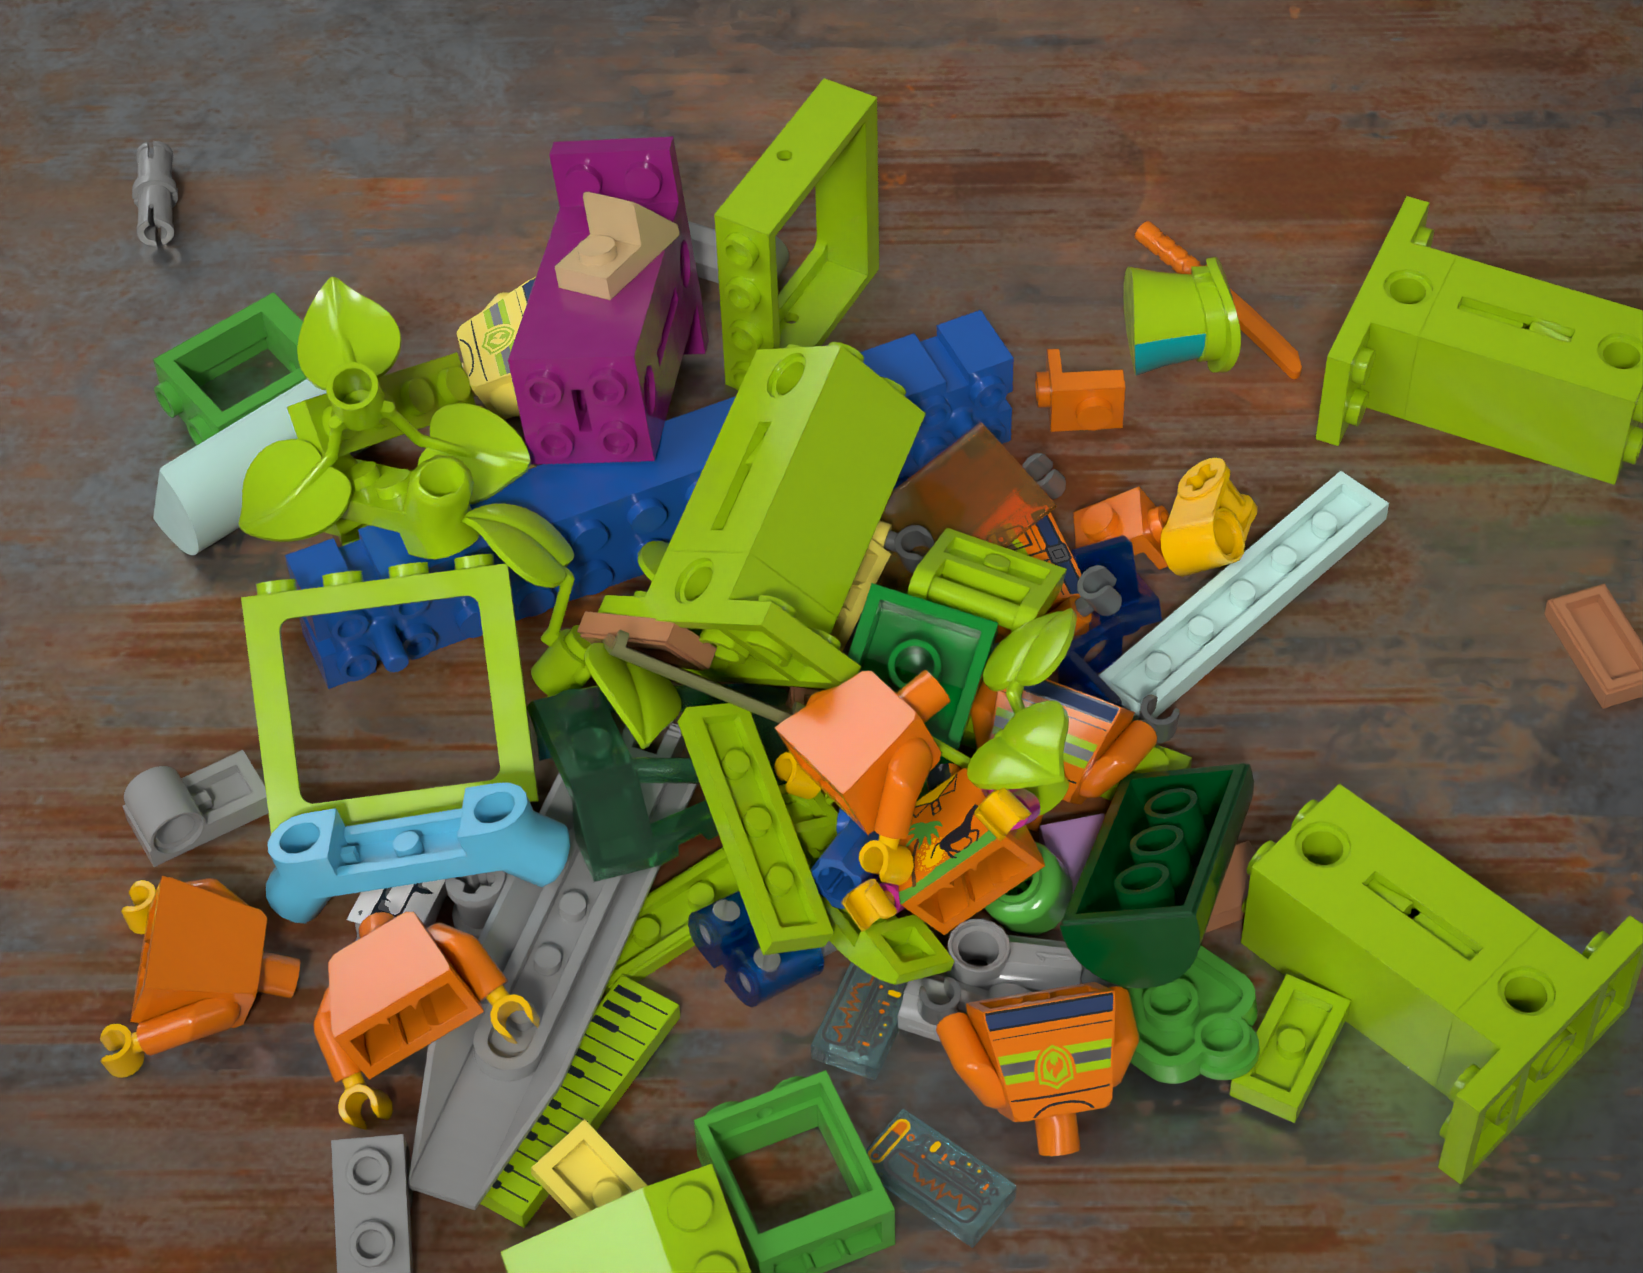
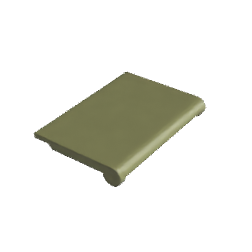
[601,630,806,724]

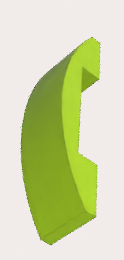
[778,784,955,985]

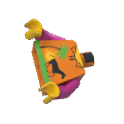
[841,763,1045,935]

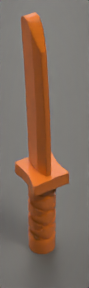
[1135,221,1302,379]

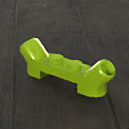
[297,438,480,560]

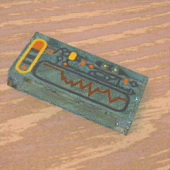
[811,962,908,1081]
[866,1109,1017,1248]

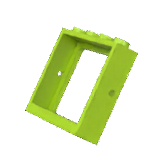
[714,78,879,391]
[241,554,539,834]

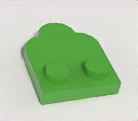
[1121,945,1260,1084]

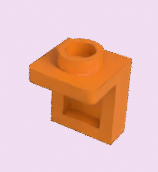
[1035,349,1125,432]
[1073,487,1170,570]

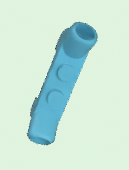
[266,783,571,923]

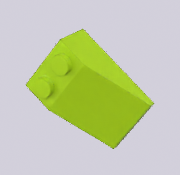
[501,1164,751,1273]

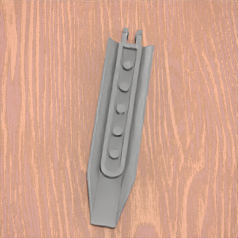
[408,723,699,1210]

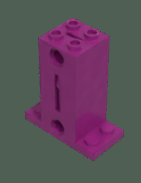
[508,136,709,465]

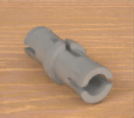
[132,141,178,246]

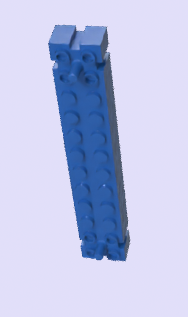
[285,310,1014,689]

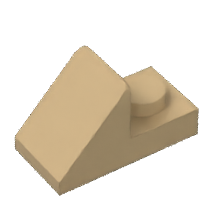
[555,192,680,300]

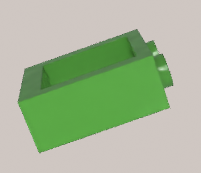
[153,292,306,445]
[694,1070,895,1273]

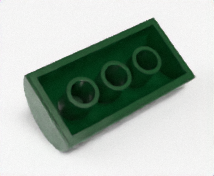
[1060,763,1254,988]

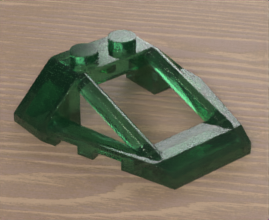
[527,683,790,882]

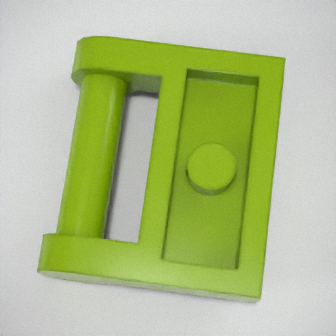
[907,528,1067,633]

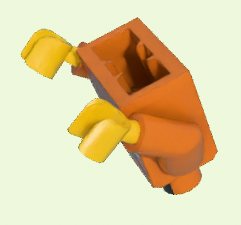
[774,670,950,885]
[100,876,300,1078]
[313,912,540,1130]

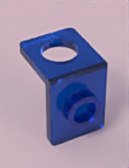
[1058,616,1124,707]

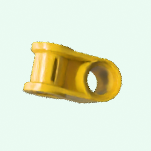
[1160,457,1258,577]

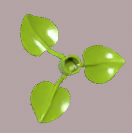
[238,277,531,542]
[460,503,681,749]
[825,608,1077,816]

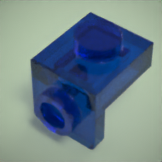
[1071,535,1162,638]

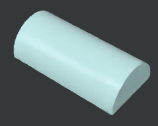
[153,379,370,555]

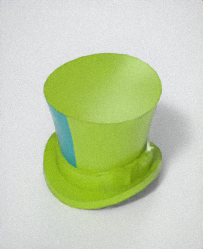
[1124,257,1241,376]

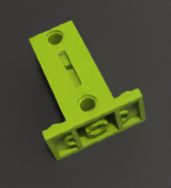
[1316,196,1643,485]
[598,342,926,689]
[1241,784,1643,1185]

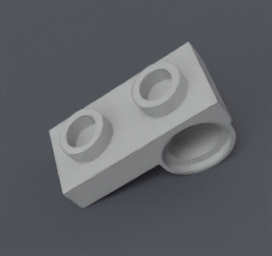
[123,750,268,867]
[331,1134,413,1273]

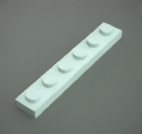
[1090,471,1389,722]

